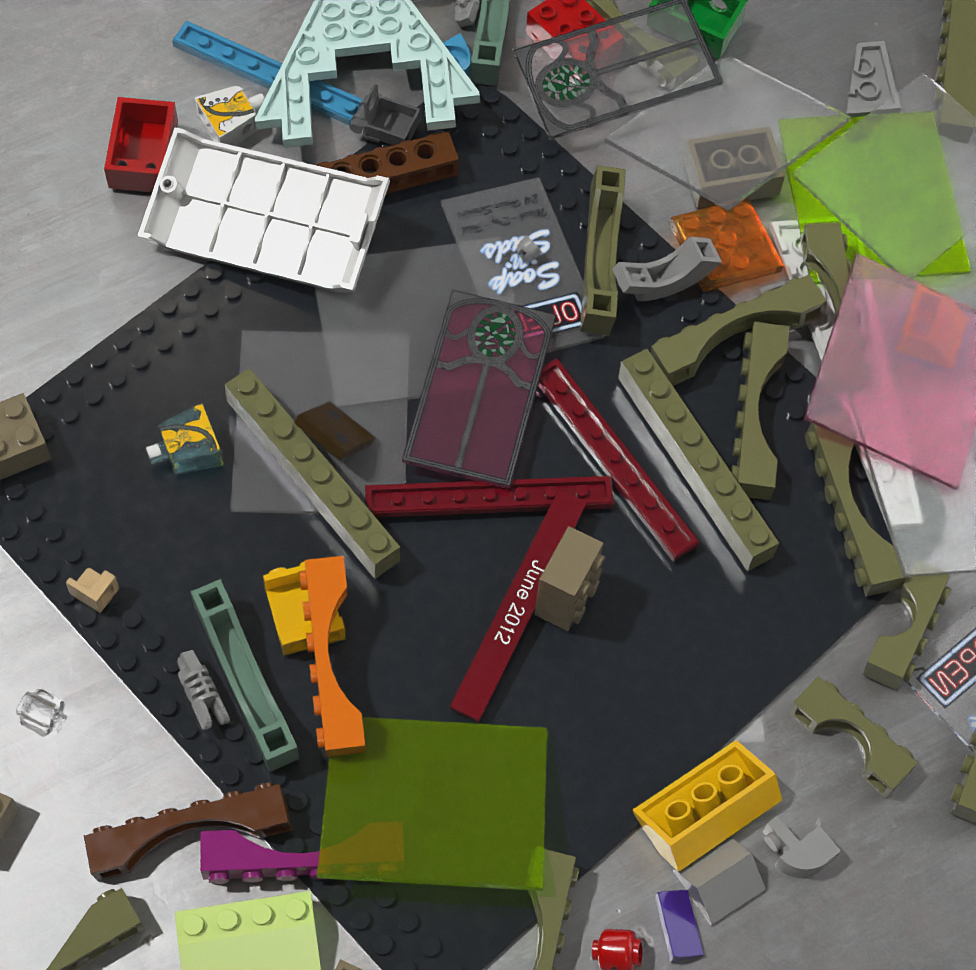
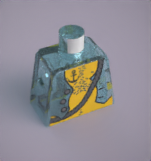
[146,403,224,474]

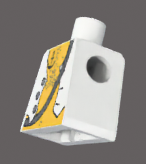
[195,86,265,146]

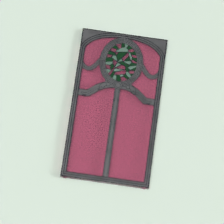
[402,289,557,489]

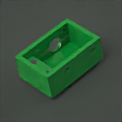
[646,0,748,60]

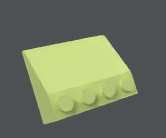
[175,891,321,970]

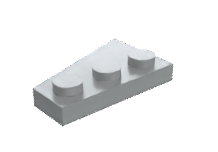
[844,41,901,120]

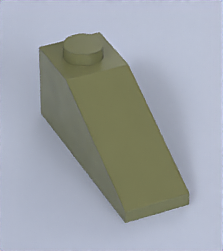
[46,888,145,970]

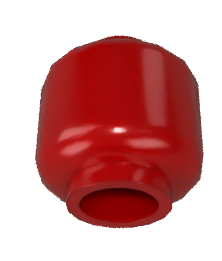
[592,929,643,970]

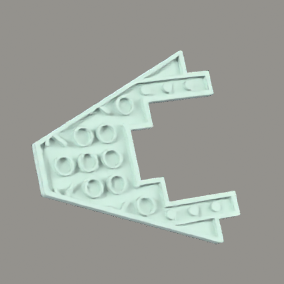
[255,0,481,148]

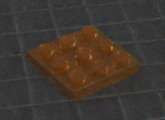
[669,198,784,292]

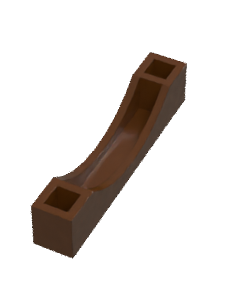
[83,783,292,881]

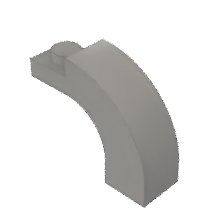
[612,237,722,301]

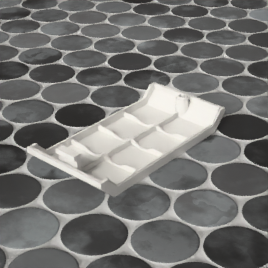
[138,127,390,293]

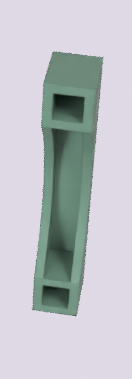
[471,0,510,86]
[190,579,299,772]

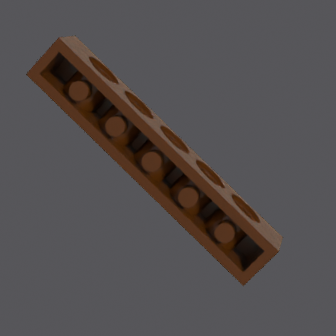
[316,132,459,194]

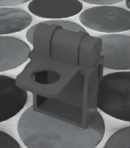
[349,84,421,145]

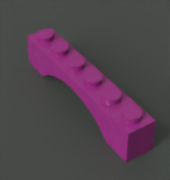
[200,823,404,884]

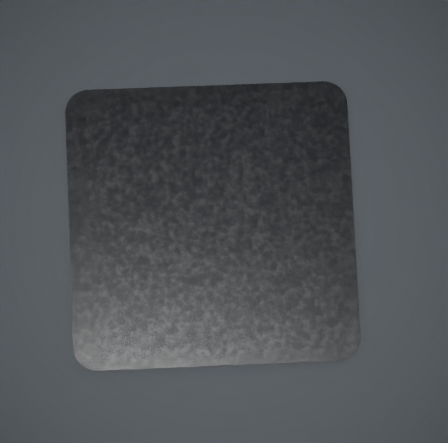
[0,84,945,970]

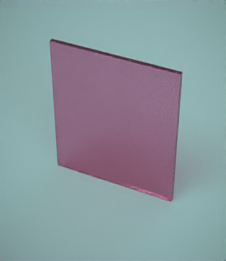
[804,253,976,490]

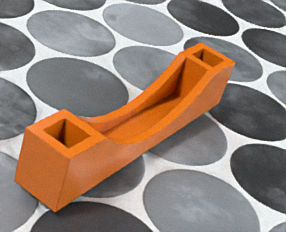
[299,556,365,757]

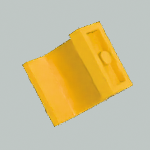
[263,561,345,656]

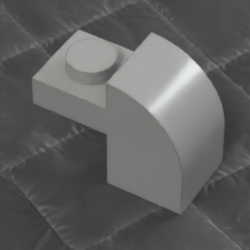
[763,815,841,878]

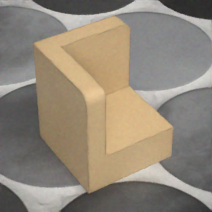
[66,568,119,613]

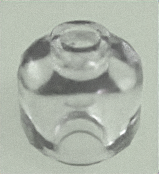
[16,689,67,737]

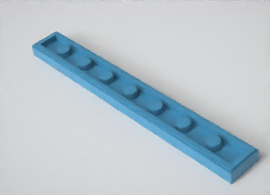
[172,21,363,125]

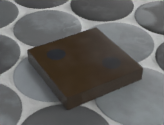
[294,401,376,460]

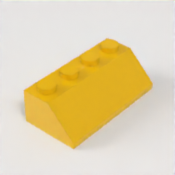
[633,740,782,872]

